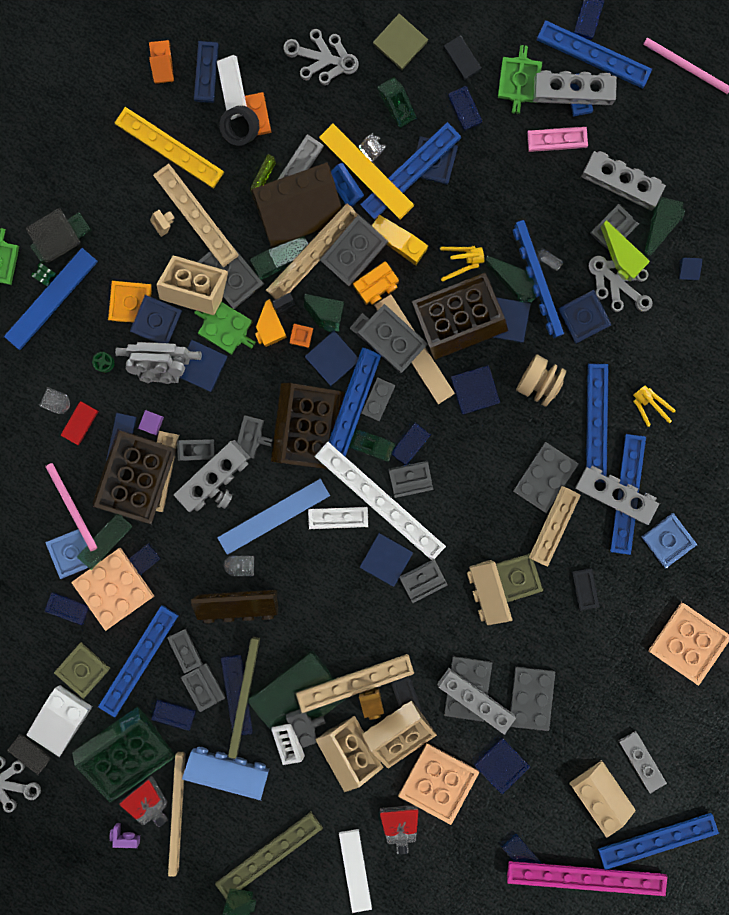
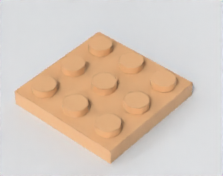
[71,548,154,631]
[648,602,729,686]
[399,743,479,825]

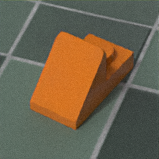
[149,40,174,83]

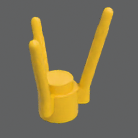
[440,246,484,281]
[633,385,675,427]

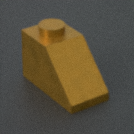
[359,687,384,720]

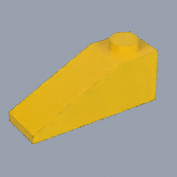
[372,215,428,265]

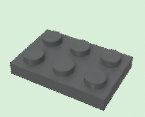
[320,215,389,286]
[197,242,264,309]
[357,304,428,374]
[513,442,578,513]
[444,656,492,722]
[510,666,555,731]

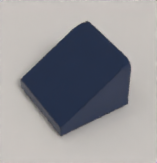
[679,258,702,280]

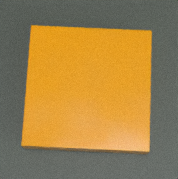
[108,281,152,323]

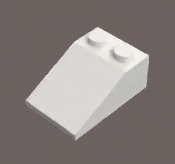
[27,685,93,757]

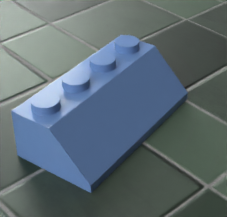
[182,747,270,800]

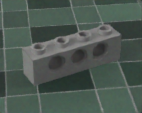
[533,70,617,105]
[581,151,666,211]
[174,440,251,512]
[575,466,659,525]
[438,668,516,735]

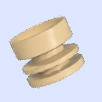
[516,354,566,407]

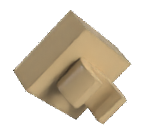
[150,210,175,237]

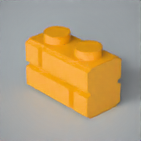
[353,261,399,305]

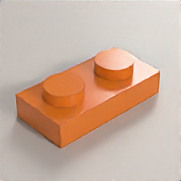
[245,92,271,135]

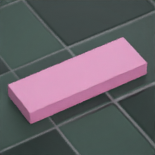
[527,127,588,152]

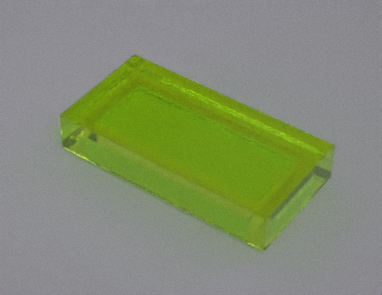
[250,154,276,191]

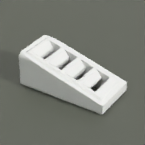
[272,724,305,765]

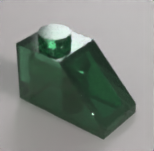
[377,77,417,128]
[304,294,344,332]
[349,429,395,462]

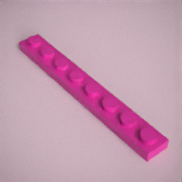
[507,861,667,896]

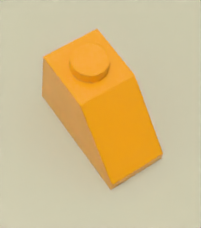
[255,299,287,347]

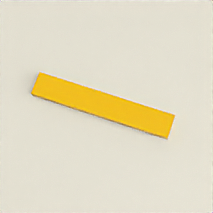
[115,107,224,189]
[319,124,414,219]

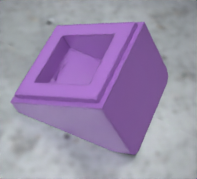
[138,410,164,435]

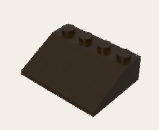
[251,162,342,247]
[412,273,508,360]
[271,383,344,469]
[92,429,177,524]
[191,590,278,623]

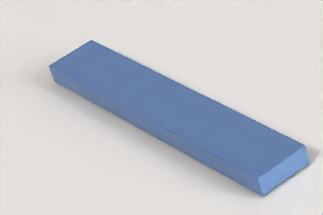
[217,479,330,555]

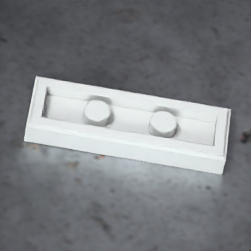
[217,55,247,120]
[308,507,368,529]

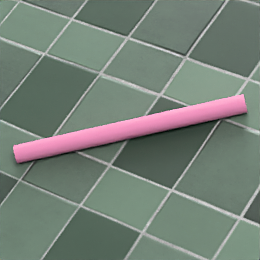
[643,38,729,94]
[46,463,98,551]

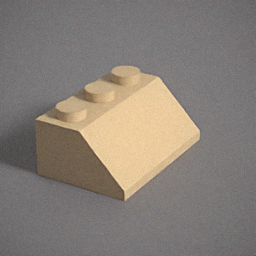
[157,255,228,315]
[467,560,512,625]
[362,701,437,768]
[316,716,384,792]
[570,761,636,838]

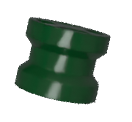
[31,263,56,287]
[92,352,115,373]

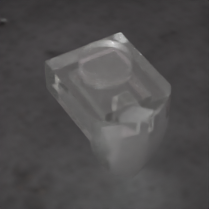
[40,387,70,414]
[223,556,254,576]

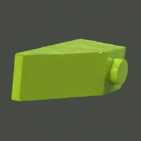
[601,220,650,281]

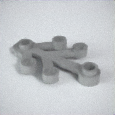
[284,29,359,85]
[589,256,652,312]
[0,756,41,812]

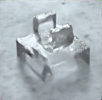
[359,134,386,162]

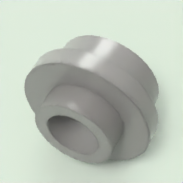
[215,489,232,509]

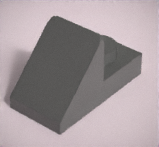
[177,440,214,461]

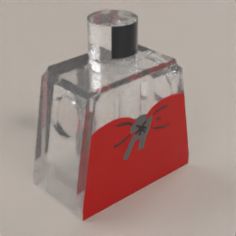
[119,776,168,828]
[380,805,418,854]

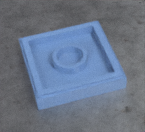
[641,513,697,568]
[45,529,98,579]

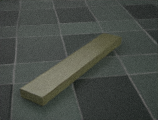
[228,637,260,759]
[215,812,323,900]

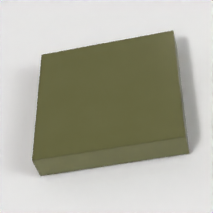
[373,14,428,70]
[496,553,543,602]
[54,642,111,699]

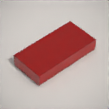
[61,401,99,445]

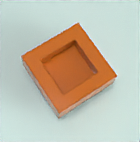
[290,324,313,348]

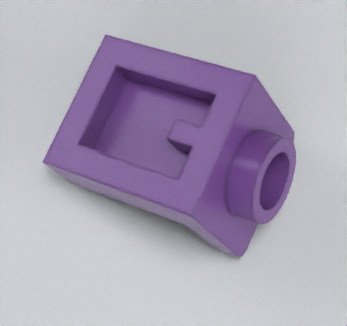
[110,823,140,848]

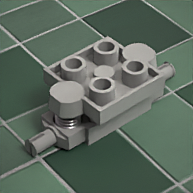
[115,342,202,384]

